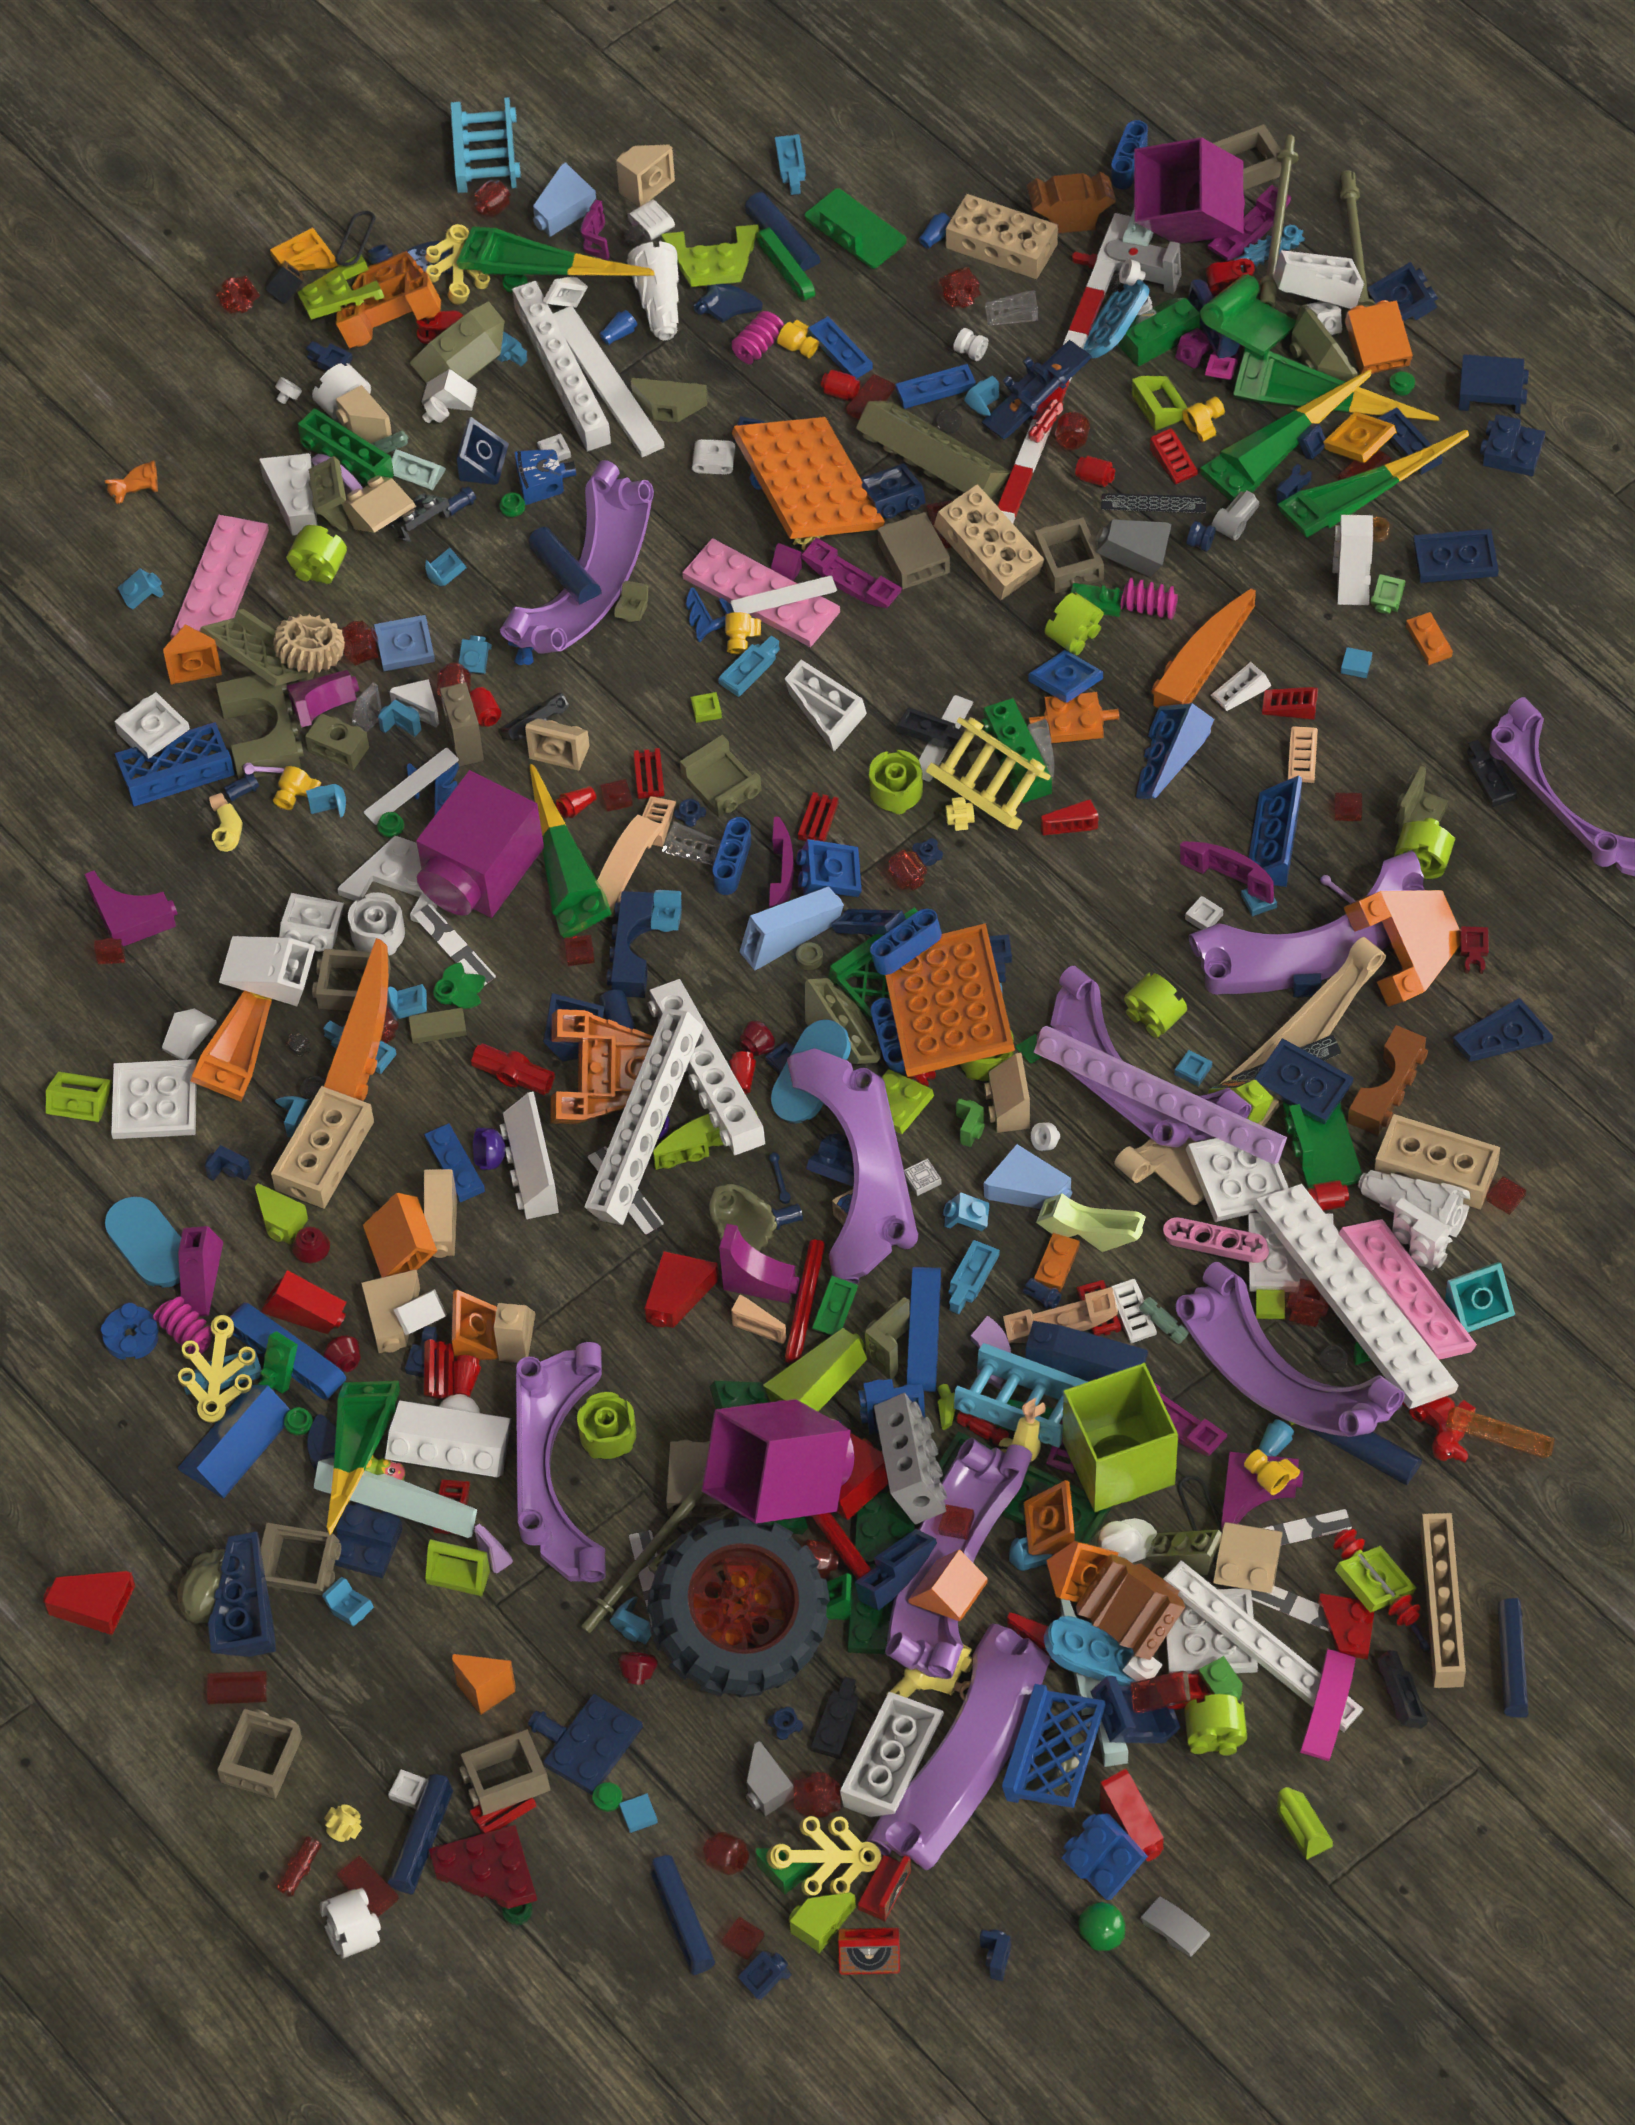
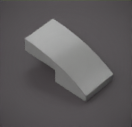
[1141,1897,1210,1957]

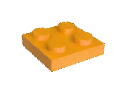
[1323,411,1396,463]

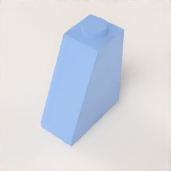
[533,163,596,237]
[984,1144,1072,1209]

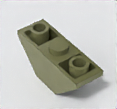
[631,378,708,422]
[1146,1530,1222,1575]

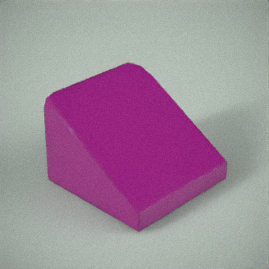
[771,543,802,581]

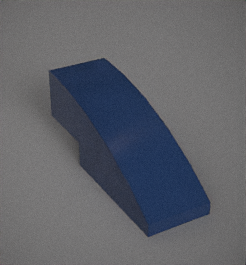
[855,1529,937,1611]

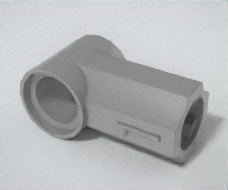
[1212,491,1259,540]

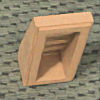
[1288,727,1317,783]
[642,796,676,847]
[731,1295,786,1344]

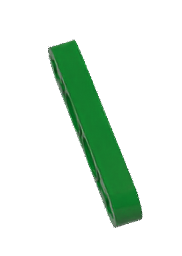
[756,227,815,302]

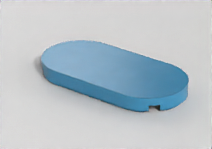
[1083,280,1150,358]
[771,1020,851,1124]
[105,1197,181,1288]
[1044,1616,1142,1686]

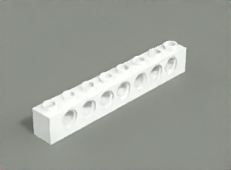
[512,281,611,452]
[648,979,765,1156]
[584,1008,703,1225]

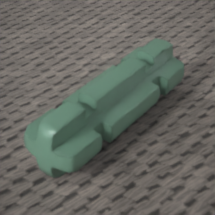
[371,431,409,454]
[1139,1297,1189,1344]

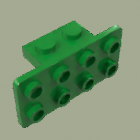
[805,188,907,269]
[1282,1102,1362,1188]

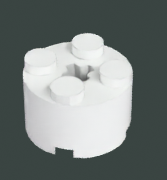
[312,363,371,423]
[348,893,405,955]
[320,1888,381,1959]

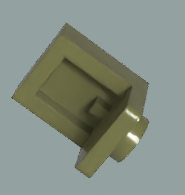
[614,581,649,622]

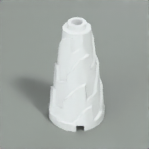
[627,242,679,340]
[1358,1170,1470,1243]

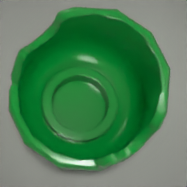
[1078,1902,1126,1951]

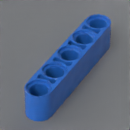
[907,1267,941,1392]
[224,1302,346,1400]

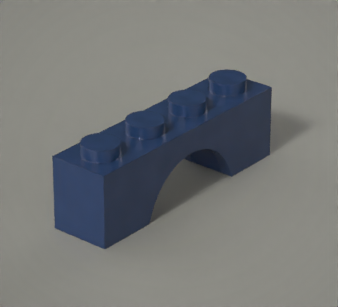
[607,891,654,998]

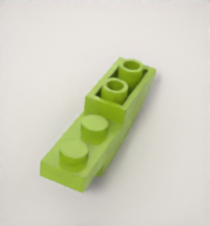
[653,1111,758,1170]

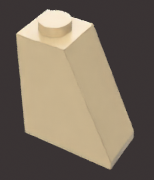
[424,1169,457,1258]
[362,1270,420,1353]
[494,1303,535,1363]

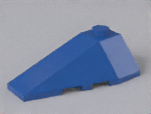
[1136,703,1214,799]

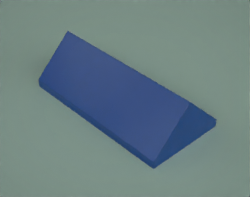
[1249,775,1302,887]
[178,1385,290,1499]

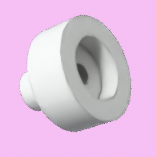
[1119,259,1145,286]
[275,377,302,404]
[422,396,449,423]
[1031,1122,1060,1151]

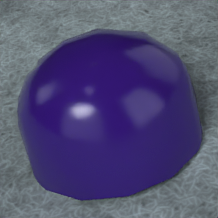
[473,1128,506,1170]

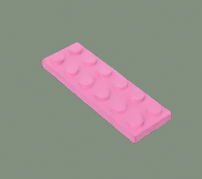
[171,515,269,651]
[683,538,840,647]
[1338,1219,1477,1360]

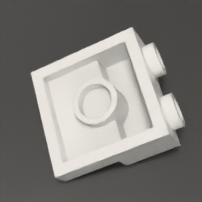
[115,692,190,759]
[279,893,344,952]
[1392,1198,1449,1271]

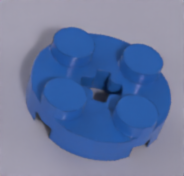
[101,1303,159,1360]

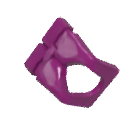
[580,200,609,260]

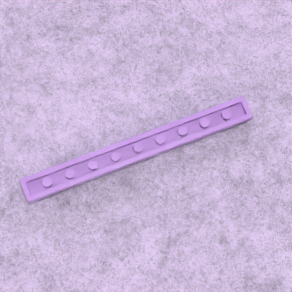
[1034,1026,1287,1164]

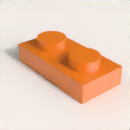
[1406,612,1453,665]
[1034,1233,1080,1292]

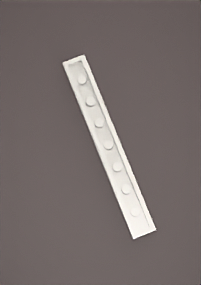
[553,306,664,457]
[1164,1560,1363,1732]

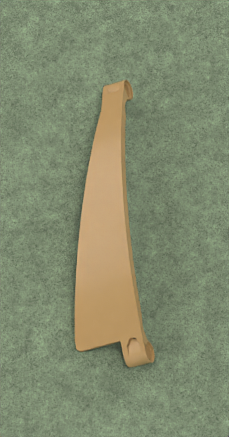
[1114,937,1386,1205]

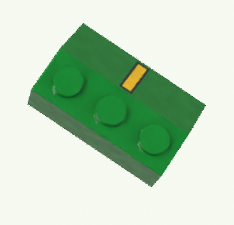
[1117,298,1200,367]

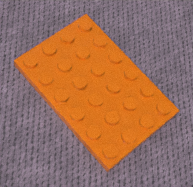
[732,417,885,539]
[885,923,1015,1077]

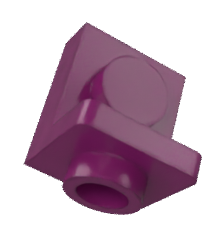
[1175,328,1213,368]

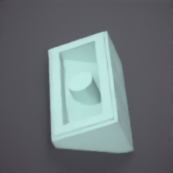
[392,449,446,490]

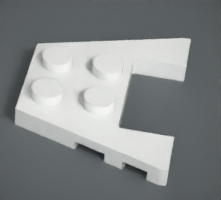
[338,836,437,923]

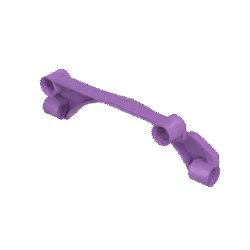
[1490,697,1635,876]
[1037,966,1251,1148]
[787,1048,918,1284]
[516,1342,606,1582]

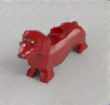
[1402,1396,1476,1463]

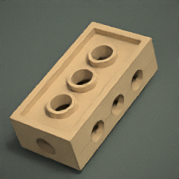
[946,194,1058,279]
[934,484,1044,601]
[271,1086,374,1209]
[1375,1114,1500,1210]

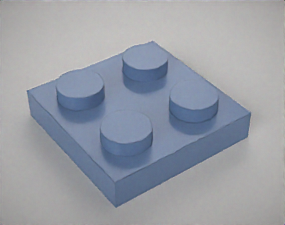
[374,615,435,671]

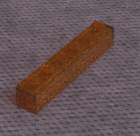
[1445,1407,1555,1458]

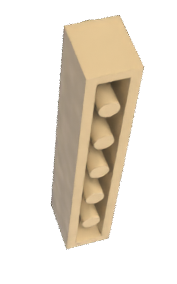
[1420,1513,1466,1688]

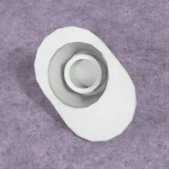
[1091,1518,1157,1563]

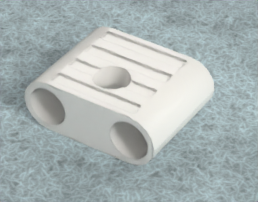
[628,199,675,241]
[692,440,735,474]

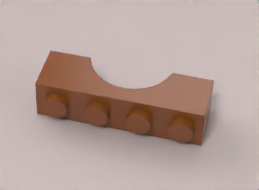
[1348,1025,1428,1136]

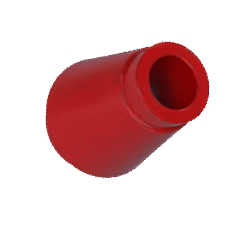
[555,786,597,818]
[729,1051,756,1094]
[453,1355,481,1398]

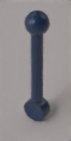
[769,1152,791,1204]
[1411,1622,1430,1652]

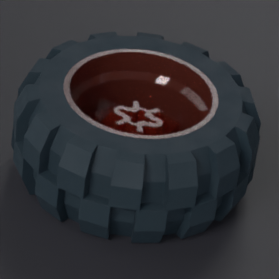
[647,1514,830,1698]

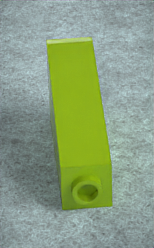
[763,1328,867,1412]

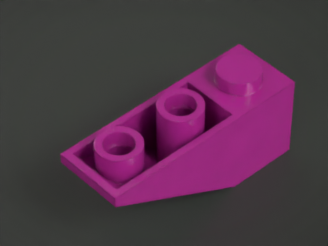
[178,1226,223,1317]

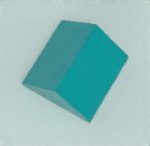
[1445,1262,1515,1332]

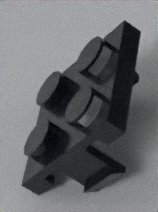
[387,494,450,542]

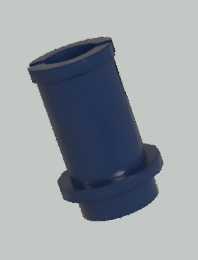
[446,487,476,516]
[224,773,260,802]
[772,1203,803,1230]
[1023,1278,1061,1309]
[528,1711,567,1744]

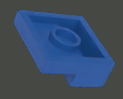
[796,839,862,897]
[858,1379,925,1434]
[1062,1814,1148,1900]

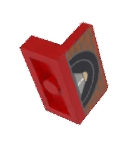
[858,1855,911,1921]
[839,1928,900,1975]

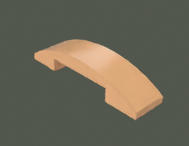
[597,815,662,918]
[1003,1287,1118,1343]

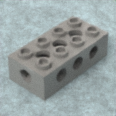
[874,1393,947,1524]

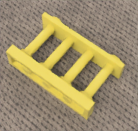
[926,717,1051,830]

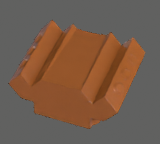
[1027,172,1116,234]
[1076,1554,1186,1660]

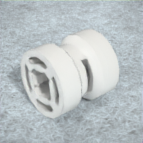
[954,328,988,361]

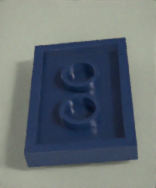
[1413,529,1499,583]
[1254,1038,1354,1125]
[544,1694,643,1795]

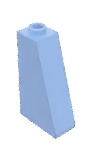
[740,886,844,970]

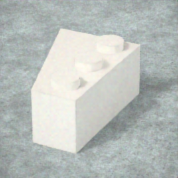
[1273,250,1364,309]
[259,453,317,535]
[1333,515,1373,605]
[785,660,866,752]

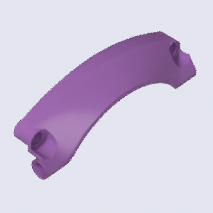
[500,460,654,654]
[1189,851,1425,995]
[1176,1262,1405,1437]
[885,1438,1032,1679]
[866,1624,1051,1870]

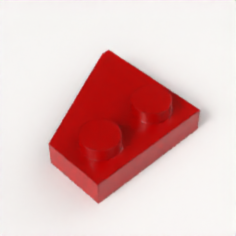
[1319,1593,1375,1659]

